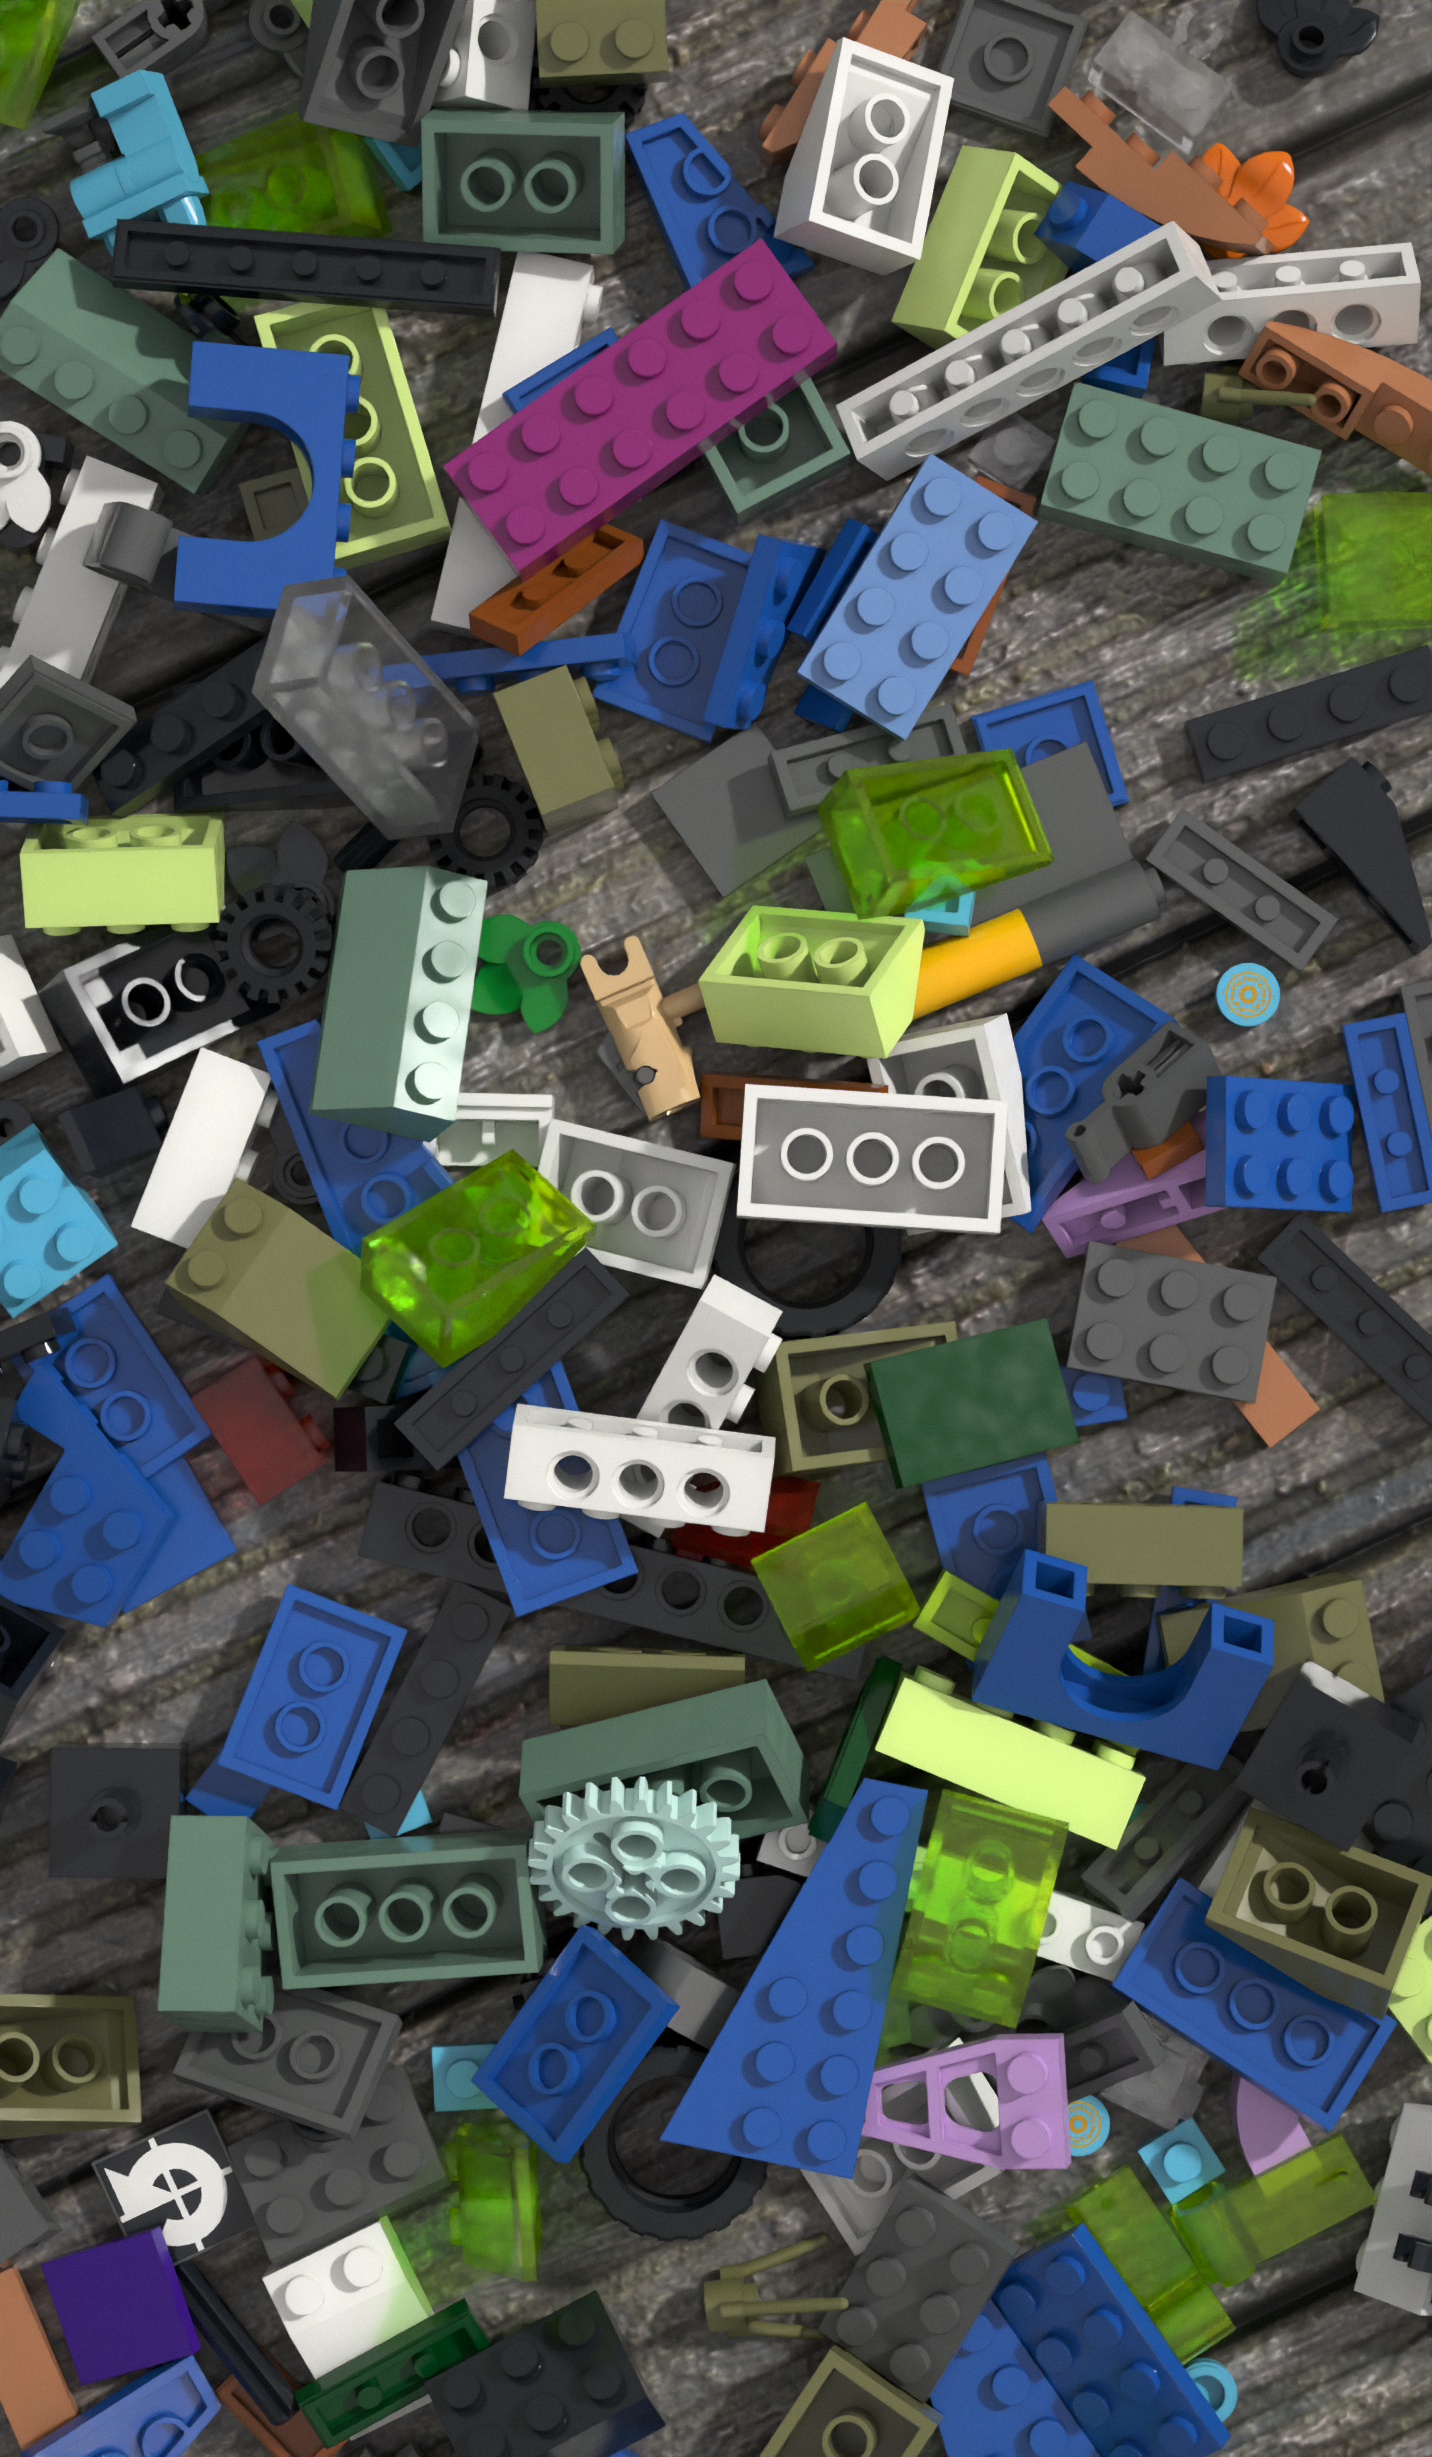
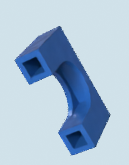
[173,341,361,623]
[971,1549,1274,1771]

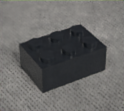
[424,2290,666,2457]

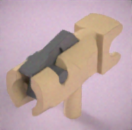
[578,935,705,1122]

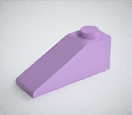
[1042,1110,1225,1259]

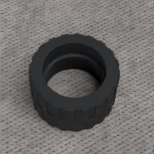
[711,1172,903,1339]
[578,2033,769,2242]

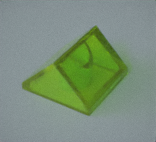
[750,1502,921,1673]

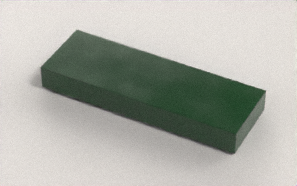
[807,1655,903,1843]
[294,2297,493,2450]

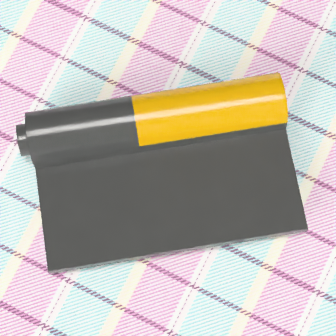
[803,741,1167,1021]

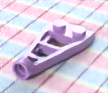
[861,2033,1071,2169]

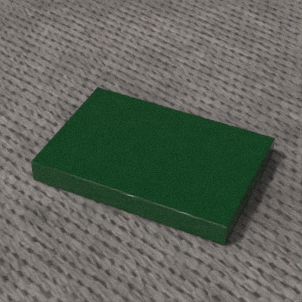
[863,1318,1080,1490]

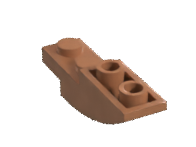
[757,0,927,168]
[1048,86,1275,255]
[1238,321,1432,476]

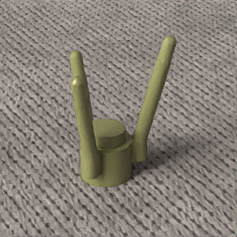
[1201,365,1326,465]
[704,2234,849,2340]

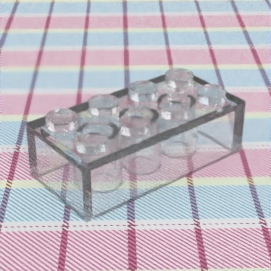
[251,575,482,840]

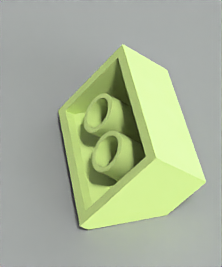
[891,145,1069,350]
[20,812,225,936]
[698,905,925,1059]

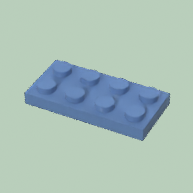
[794,453,1038,742]

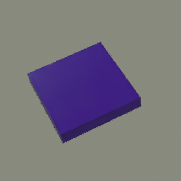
[41,2226,201,2386]

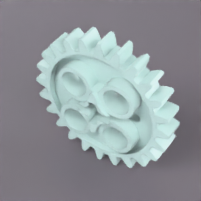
[528,1776,740,1940]

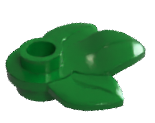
[471,914,581,1034]

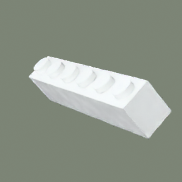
[431,252,603,642]

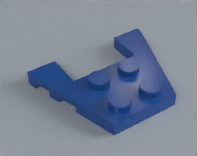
[0,1362,175,1627]

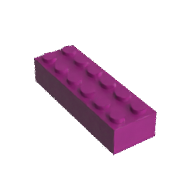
[443,238,837,583]

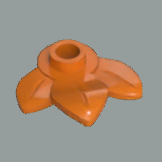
[1199,143,1310,260]

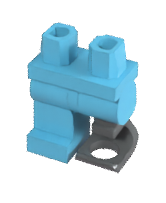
[40,69,210,257]

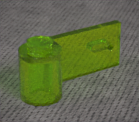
[1168,2132,1378,2287]
[1063,2164,1236,2365]

